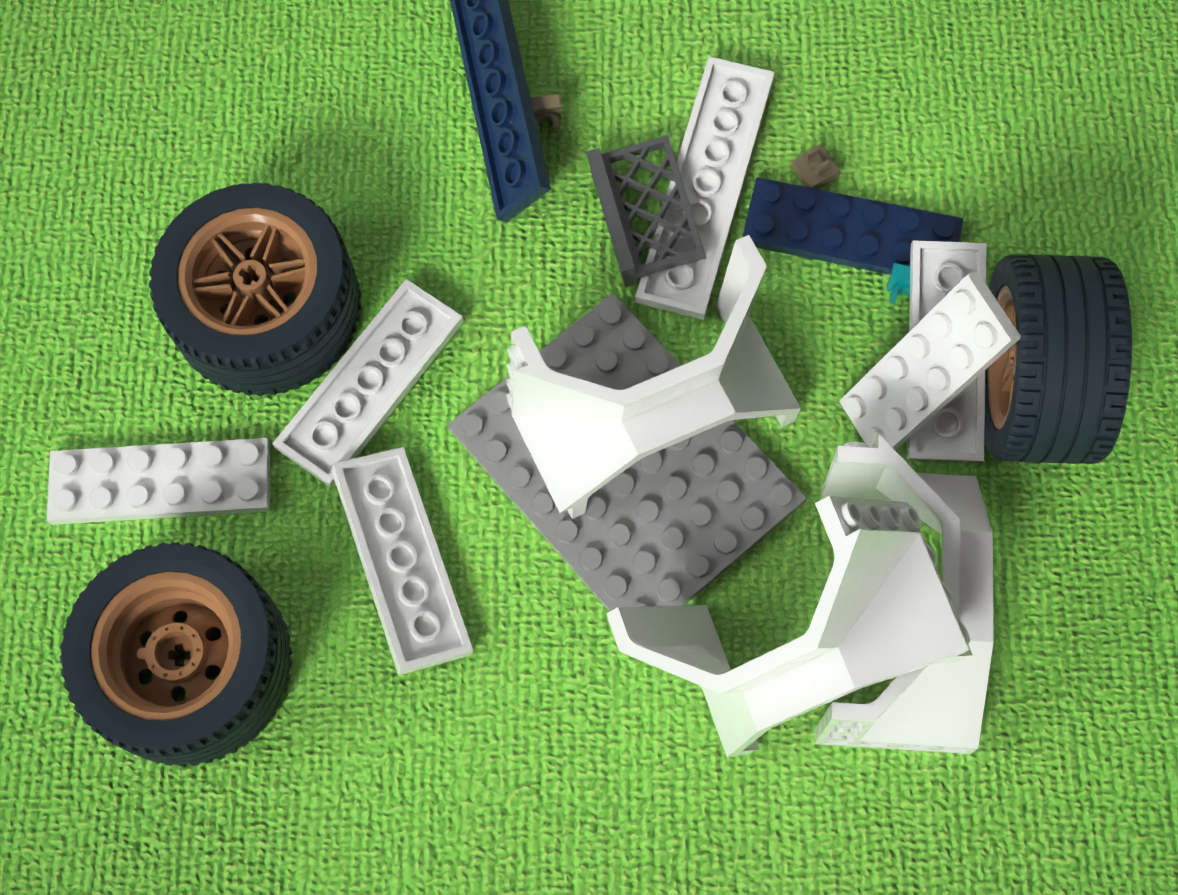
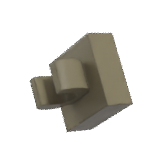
[531,94,561,136]
[791,145,840,189]

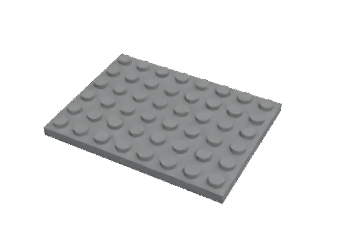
[447,293,807,612]

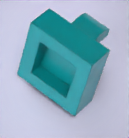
[886,263,910,308]

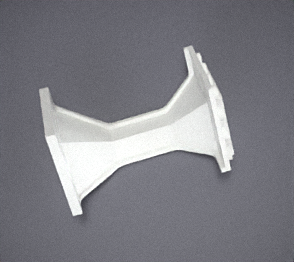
[506,235,801,519]
[814,433,994,754]
[606,496,972,757]

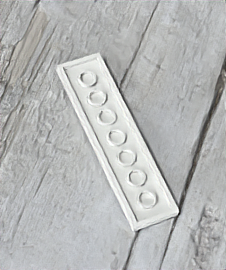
[635,57,775,320]

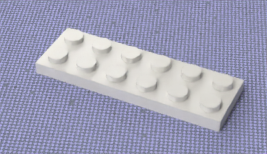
[907,240,987,463]
[839,272,1021,450]
[272,279,464,488]
[46,438,270,525]
[331,447,473,675]

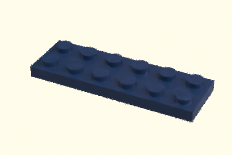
[743,177,964,275]

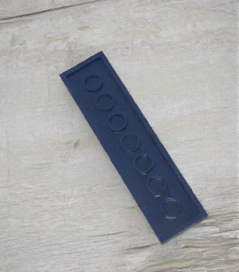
[450,0,551,222]

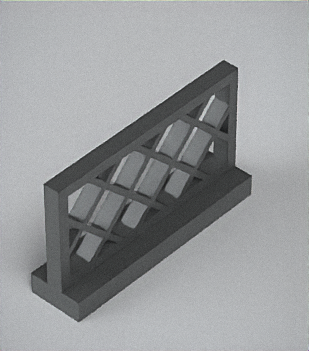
[586,135,706,288]

